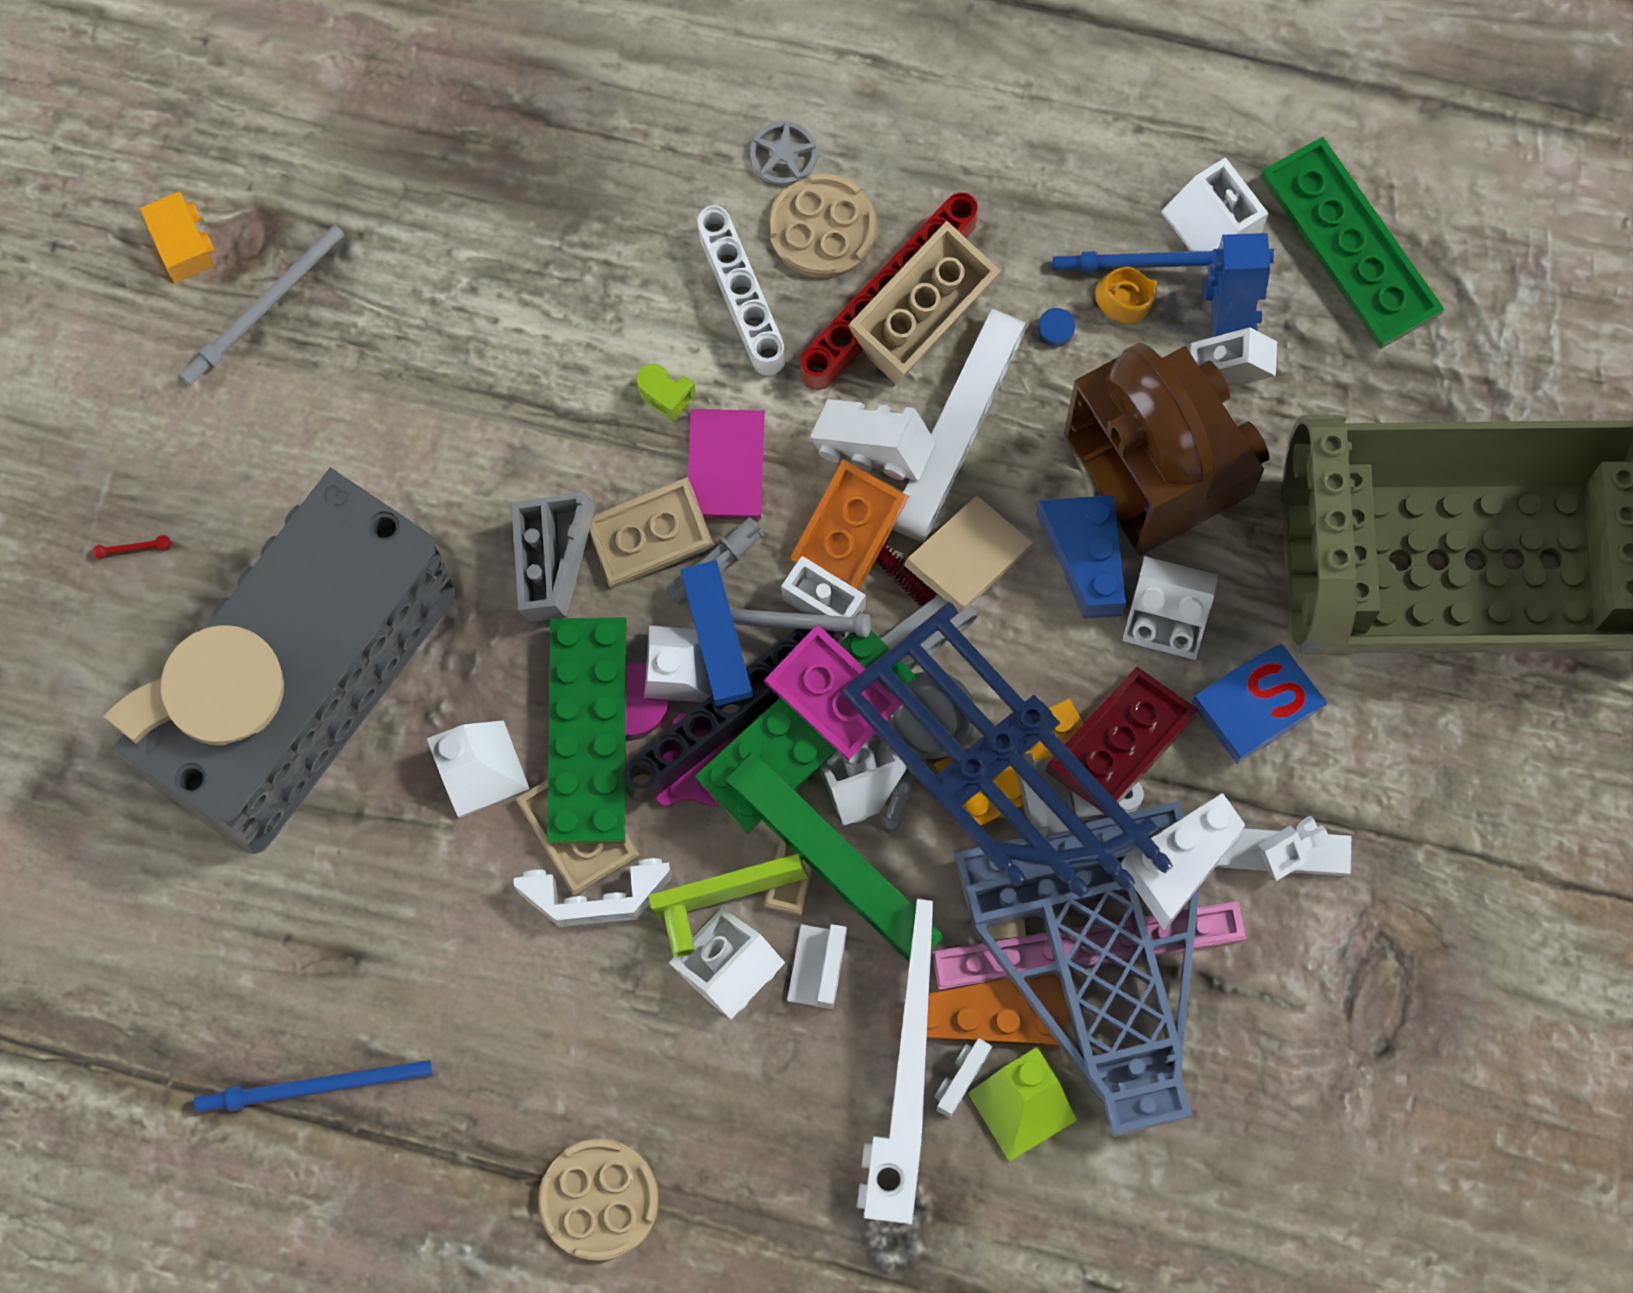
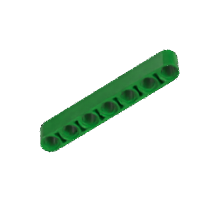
[724,752,943,962]

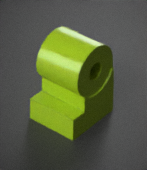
[637,364,696,422]

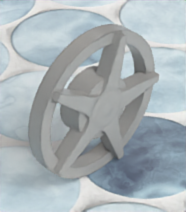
[750,121,817,186]

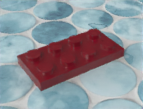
[1045,666,1198,816]

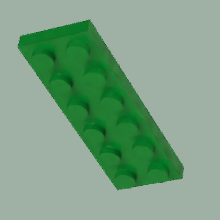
[1260,136,1444,349]
[547,617,627,845]
[695,629,916,834]

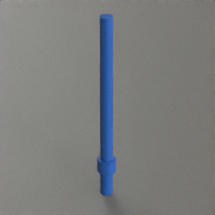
[1053,249,1274,274]
[194,1060,433,1112]

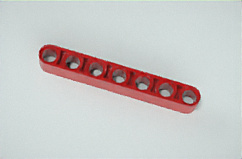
[800,192,978,390]

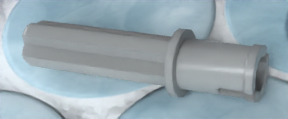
[667,517,764,605]

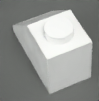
[1191,327,1277,384]

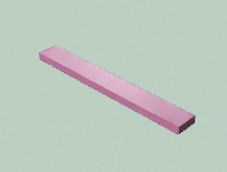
[932,901,1246,992]

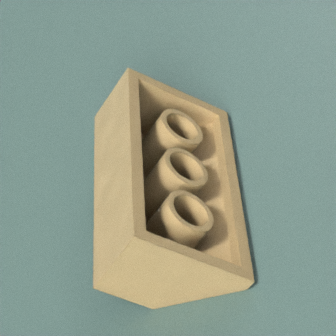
[848,221,1001,385]

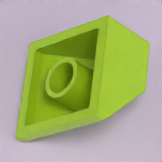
[968,1047,1077,1162]

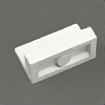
[787,924,847,1010]

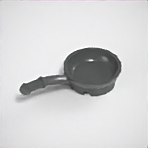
[882,671,975,833]

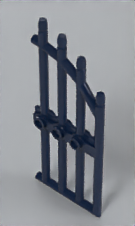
[839,602,1173,898]

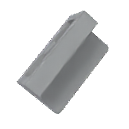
[1016,752,1073,837]

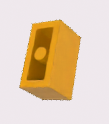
[140,191,216,283]

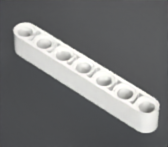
[892,309,1027,544]

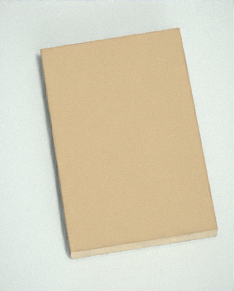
[589,477,715,589]
[904,495,1033,614]
[515,780,641,897]

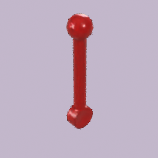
[92,535,171,559]

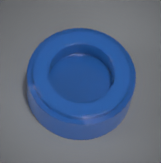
[1038,308,1075,347]

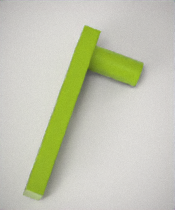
[648,854,808,958]

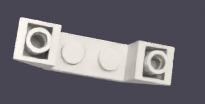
[514,858,672,927]

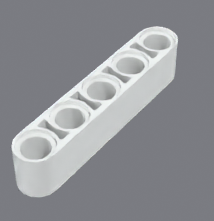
[697,206,785,376]

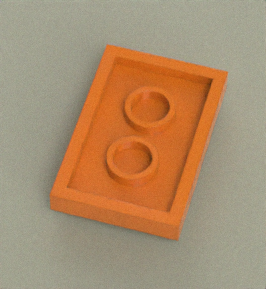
[790,460,910,591]

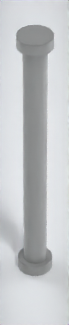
[730,609,871,637]

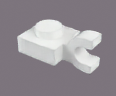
[1257,816,1330,881]

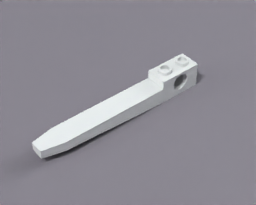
[857,899,933,1224]

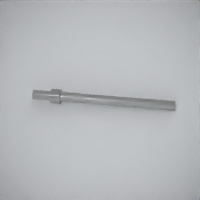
[179,225,344,386]

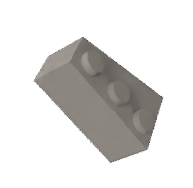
[511,492,595,623]

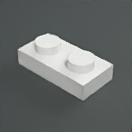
[934,1038,992,1119]

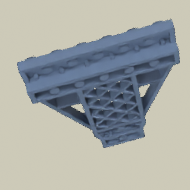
[954,801,1199,1137]

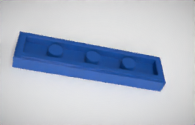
[680,560,753,706]

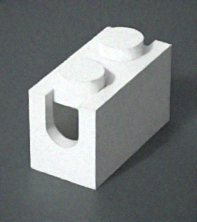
[781,556,866,638]

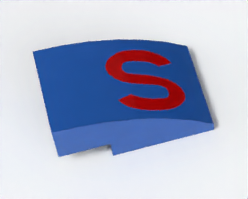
[1191,643,1327,764]

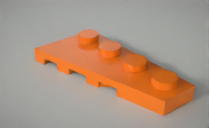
[926,975,1067,1047]

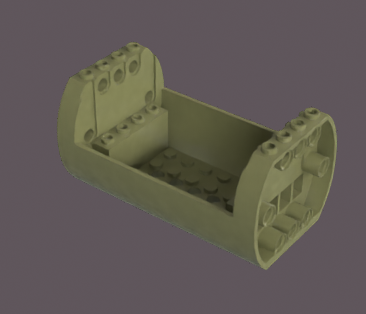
[1281,415,1633,654]

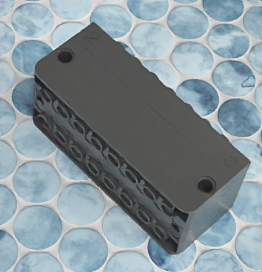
[112,467,456,854]

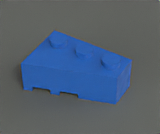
[1203,233,1270,337]
[1036,495,1126,619]

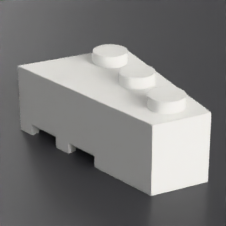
[810,399,936,481]
[1121,793,1245,931]

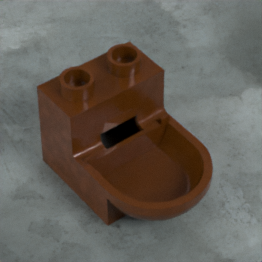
[1064,343,1270,556]

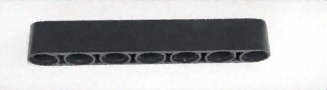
[623,629,835,802]

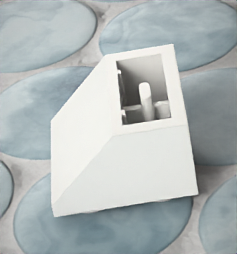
[1161,157,1268,269]
[1122,556,1218,660]

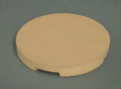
[768,173,877,278]
[161,625,284,745]
[538,1139,659,1261]

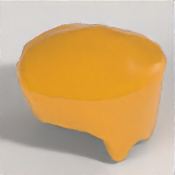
[1095,267,1157,325]

